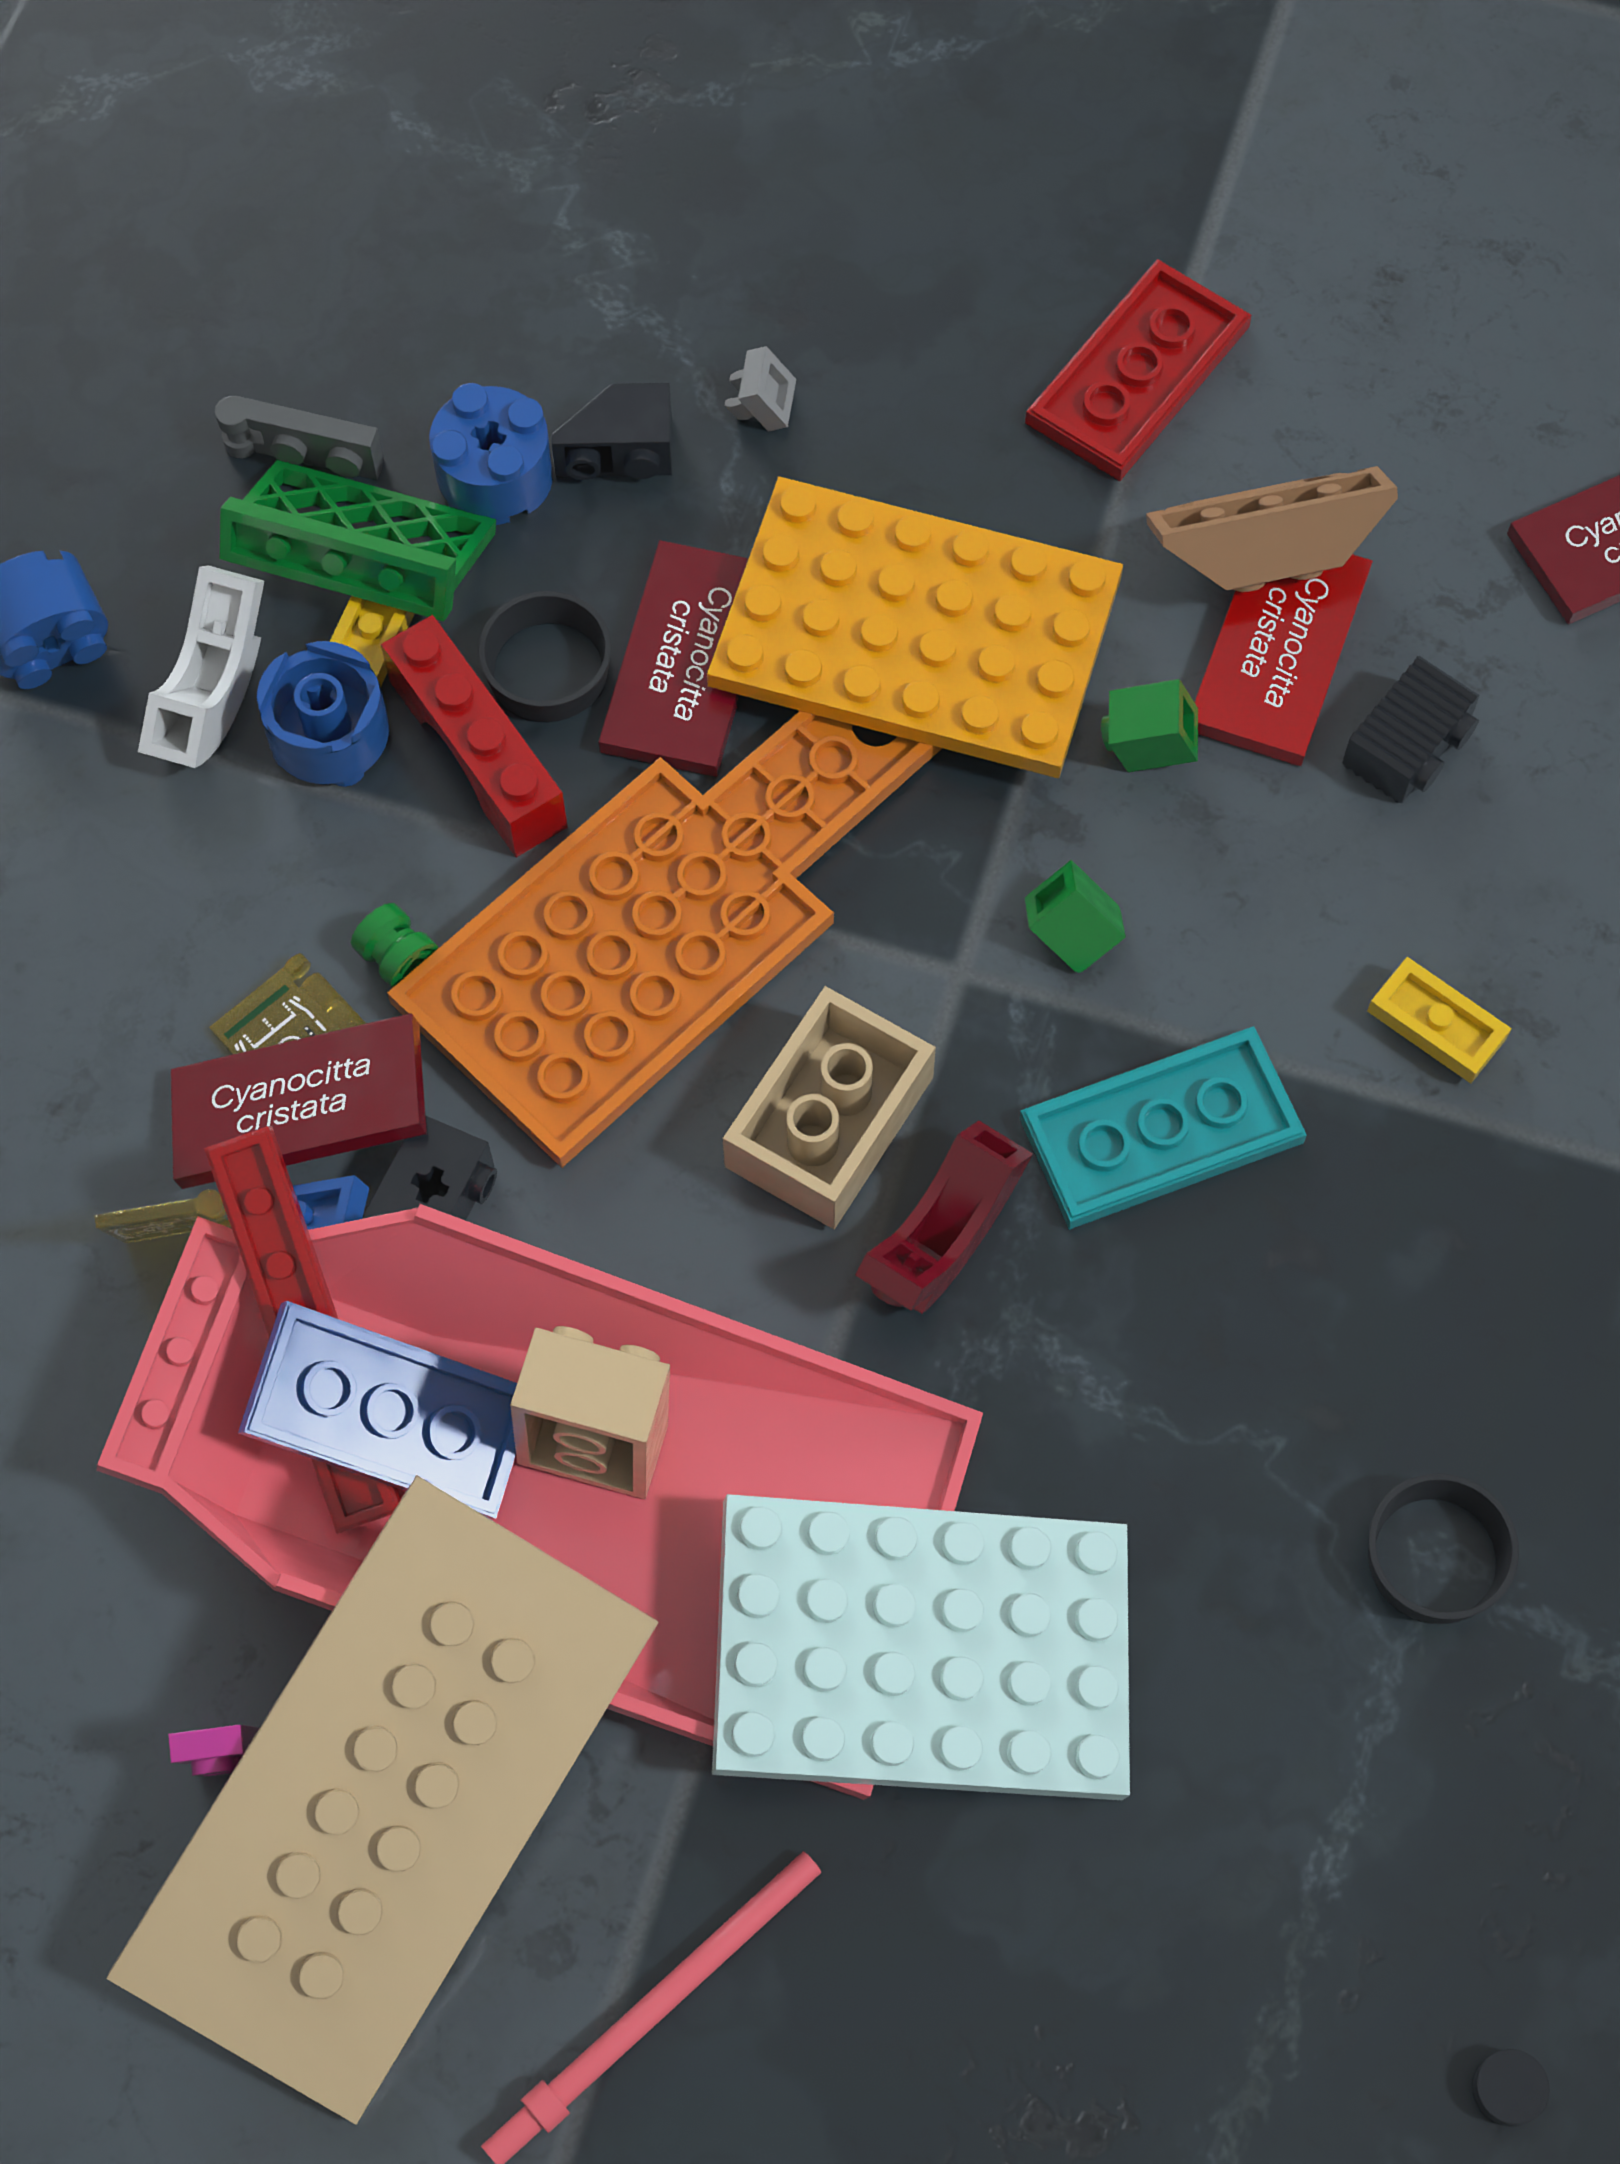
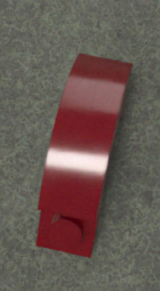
[855,1120,1033,1314]

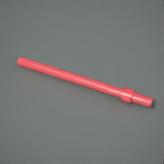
[481,1851,822,2164]

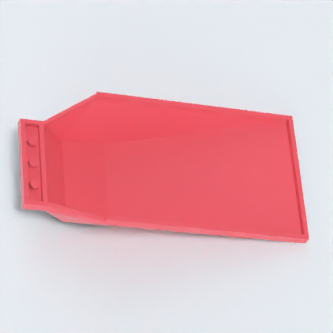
[96,1204,983,1800]

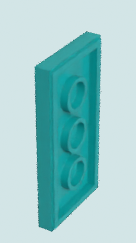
[1019,1026,1307,1230]

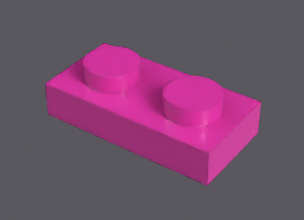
[168,1725,259,1777]

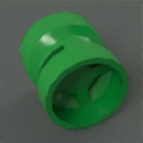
[350,903,438,988]

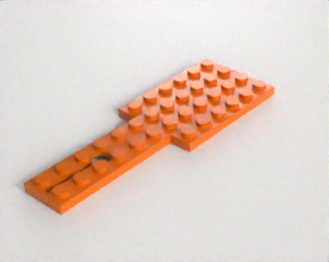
[387,711,942,1168]

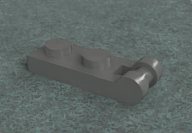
[215,396,385,480]

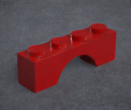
[381,615,568,858]

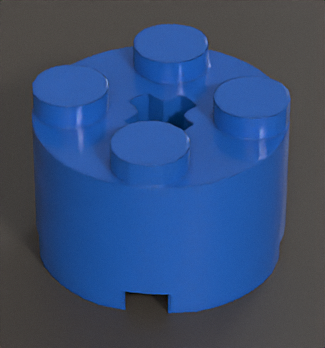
[429,383,553,525]
[0,550,108,689]
[257,641,389,787]

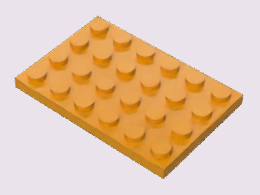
[707,476,1123,779]

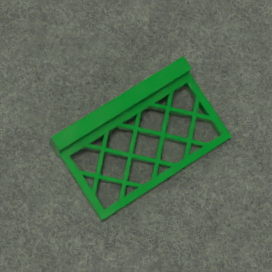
[219,460,496,621]

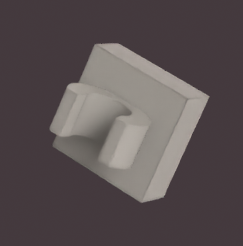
[724,346,796,432]

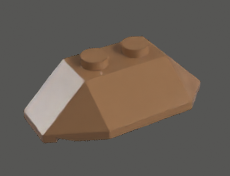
[1146,466,1398,592]

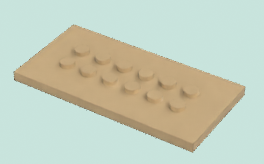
[107,1474,659,2125]

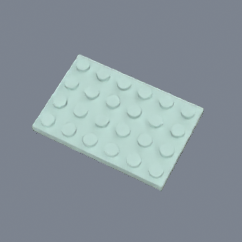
[712,1494,1130,1800]

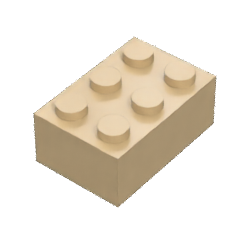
[723,986,936,1230]
[510,1326,670,1500]

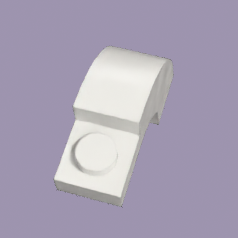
[138,565,264,768]

